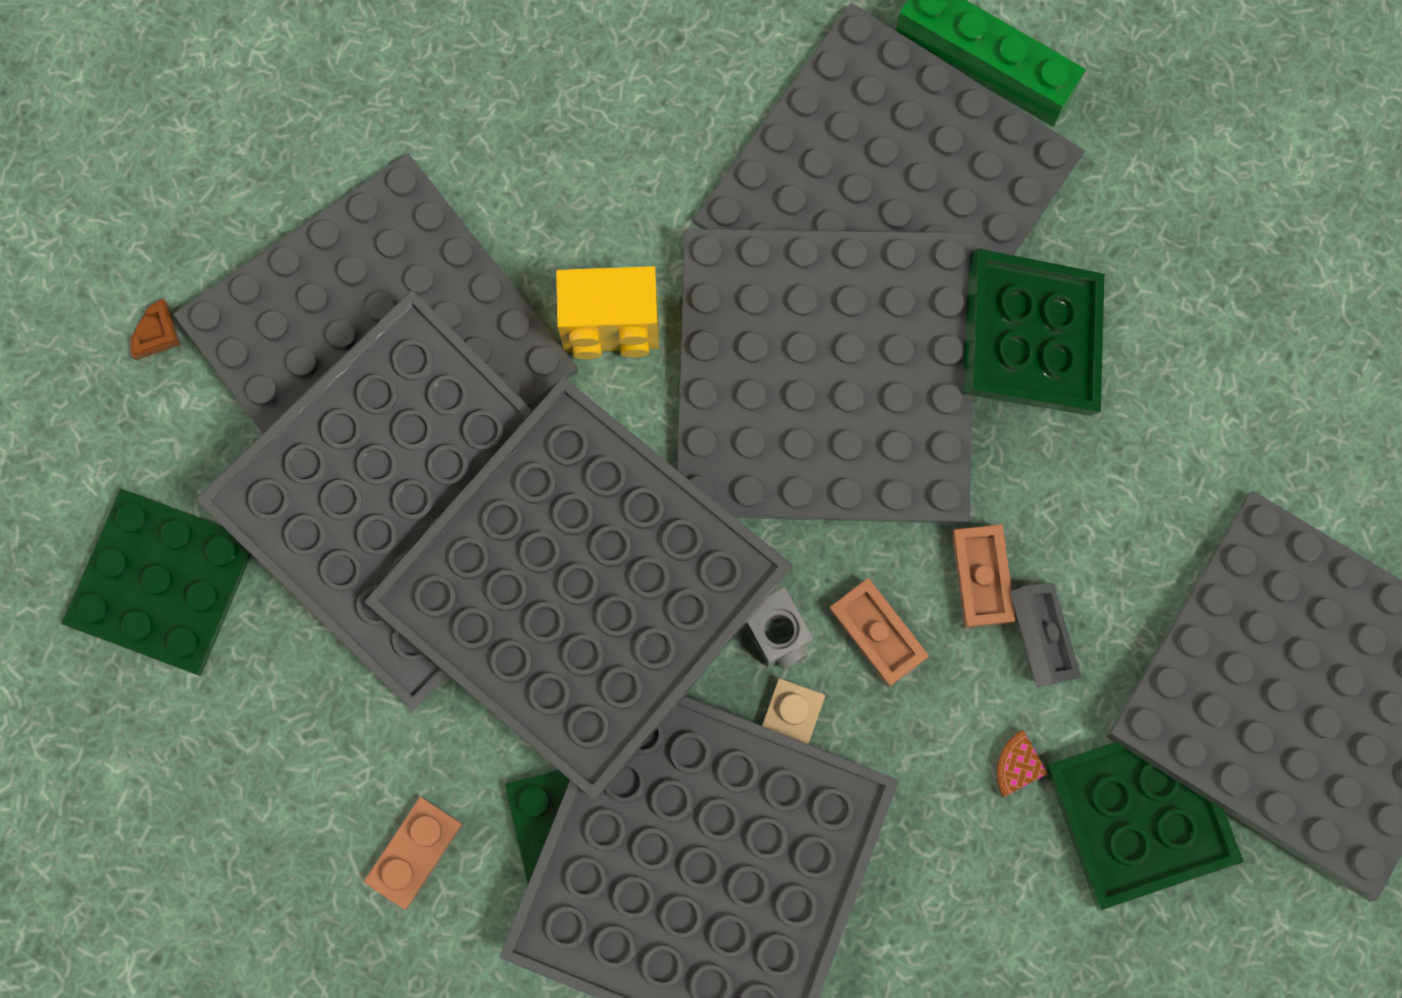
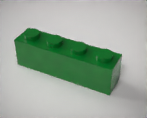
[896,0,1086,127]

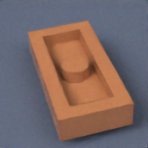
[952,524,1016,629]
[828,578,929,688]
[364,797,464,910]

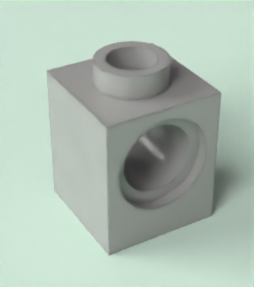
[745,587,813,670]

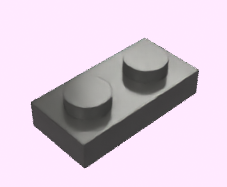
[1010,583,1081,687]

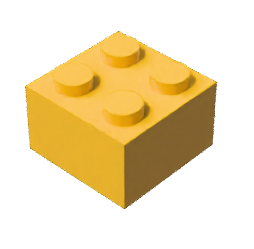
[556,266,659,360]

